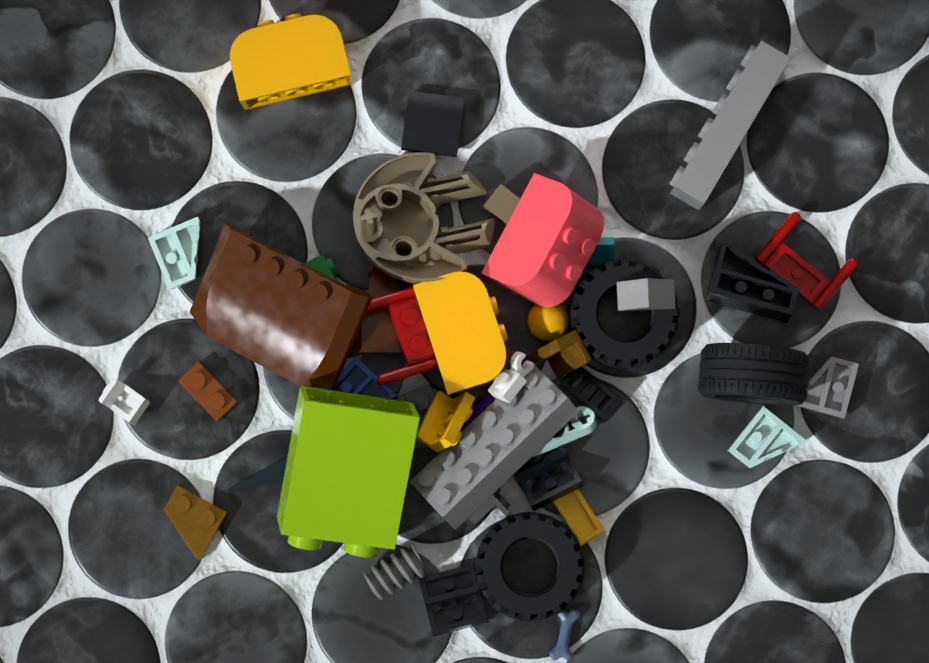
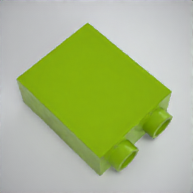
[277,386,420,558]

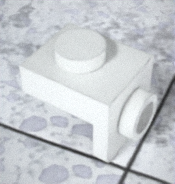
[99,378,150,425]

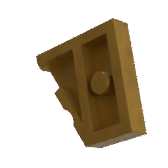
[163,485,228,560]

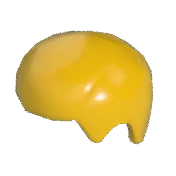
[527,302,570,342]

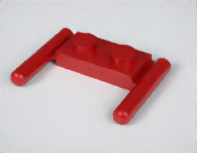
[755,212,858,311]
[367,286,438,386]

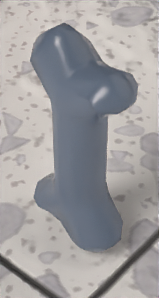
[549,608,580,660]

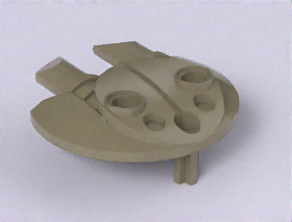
[353,152,495,283]

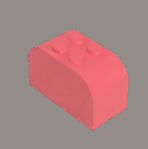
[481,173,604,307]

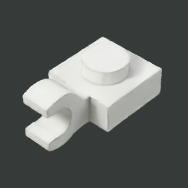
[488,351,535,403]

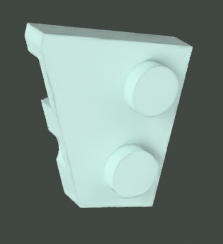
[148,217,200,290]
[727,406,806,468]

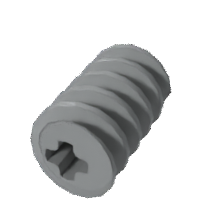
[362,543,425,600]

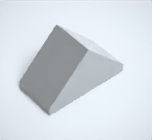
[616,278,675,311]

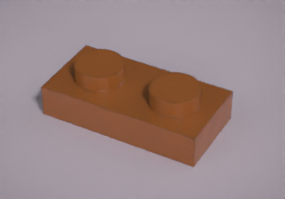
[178,361,238,422]

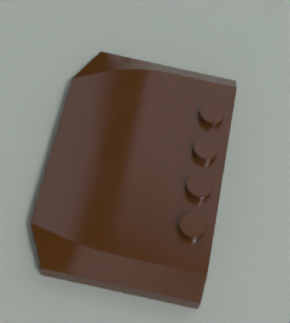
[190,222,373,388]

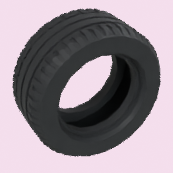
[698,343,810,406]

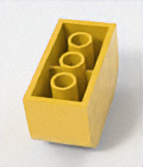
[230,13,353,110]
[413,271,508,396]

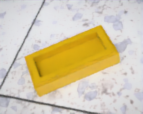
[553,489,605,546]

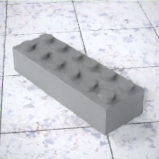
[669,40,791,210]
[409,365,579,530]

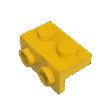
[416,391,475,453]

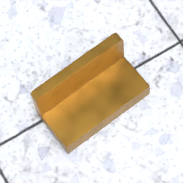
[526,330,591,378]

